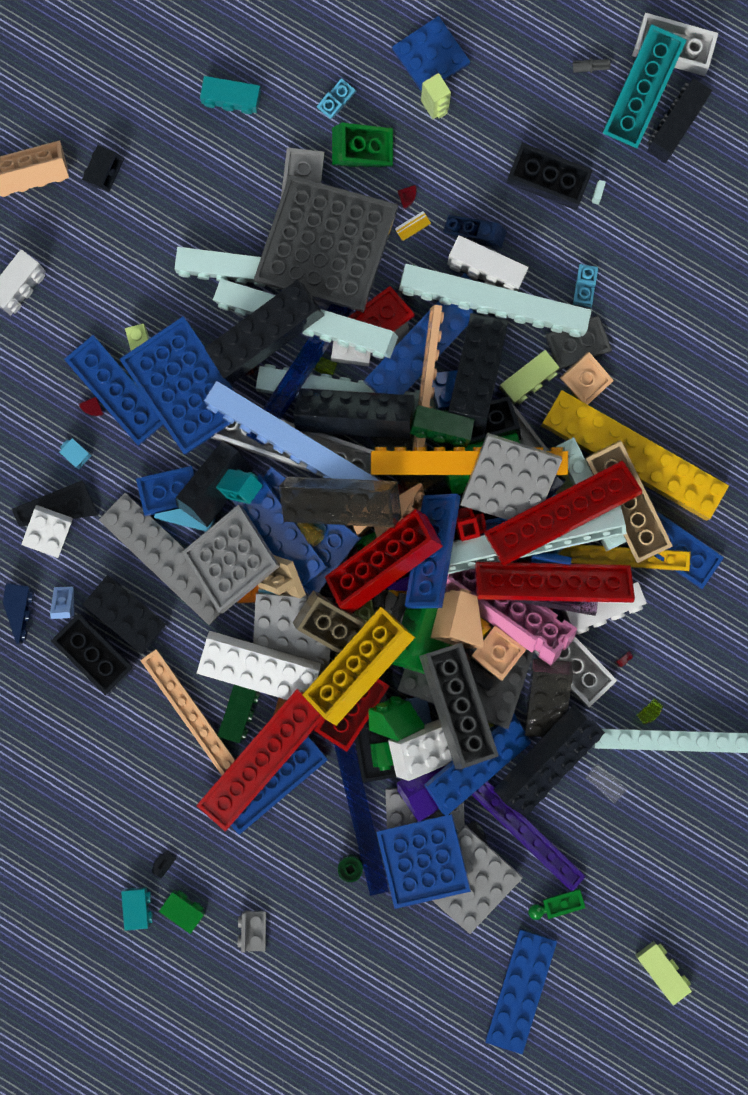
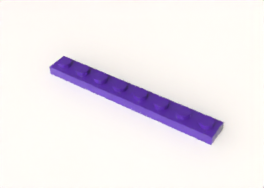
[472,781,586,891]

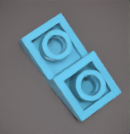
[317,78,356,119]
[573,264,598,308]

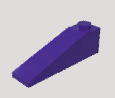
[397,764,448,822]

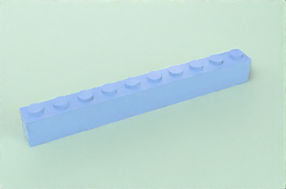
[204,381,383,505]

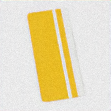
[395,211,431,241]

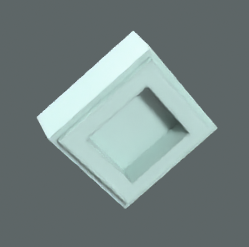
[592,180,606,204]

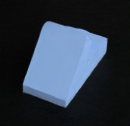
[50,587,74,619]

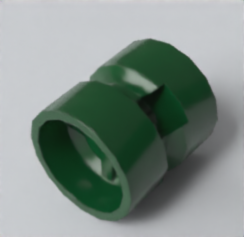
[338,854,363,882]

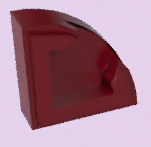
[397,185,416,210]
[78,397,104,416]
[614,650,633,667]

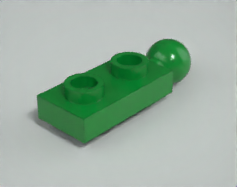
[528,889,586,920]

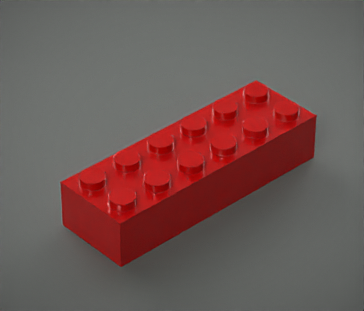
[325,509,443,614]

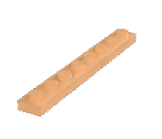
[412,305,444,451]
[140,649,235,775]

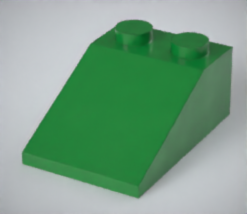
[332,122,393,167]

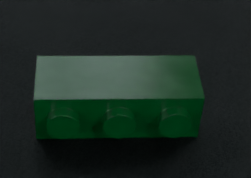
[410,405,474,448]
[218,684,260,743]

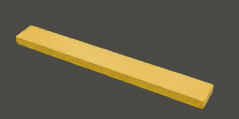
[559,544,690,571]

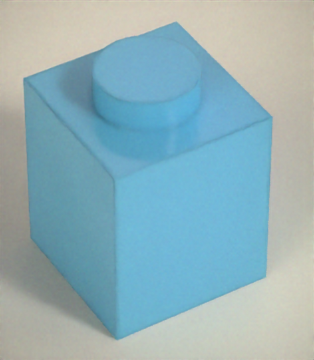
[59,438,92,469]

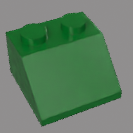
[368,696,425,741]

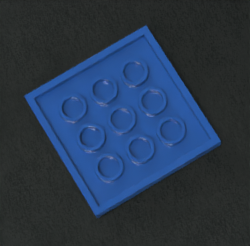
[376,814,471,909]

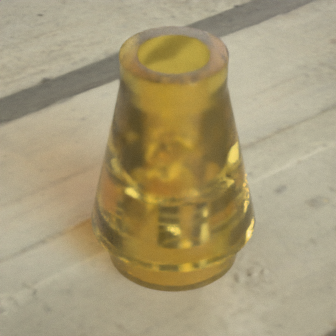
[297,518,325,546]

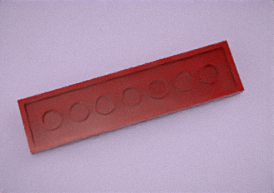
[484,460,643,566]
[475,562,635,603]
[196,688,323,831]

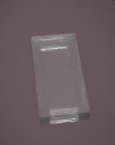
[585,763,627,804]

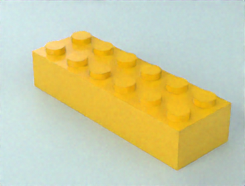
[302,607,415,726]

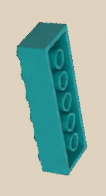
[602,24,687,148]

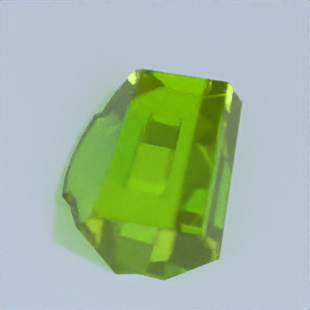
[310,354,337,375]
[636,699,663,725]

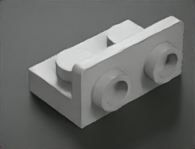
[238,911,266,953]

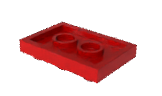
[348,286,414,331]

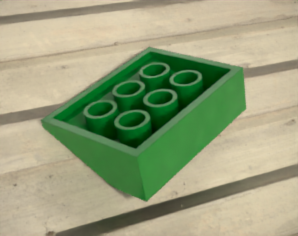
[392,607,452,674]

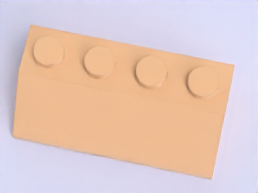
[0,140,69,197]

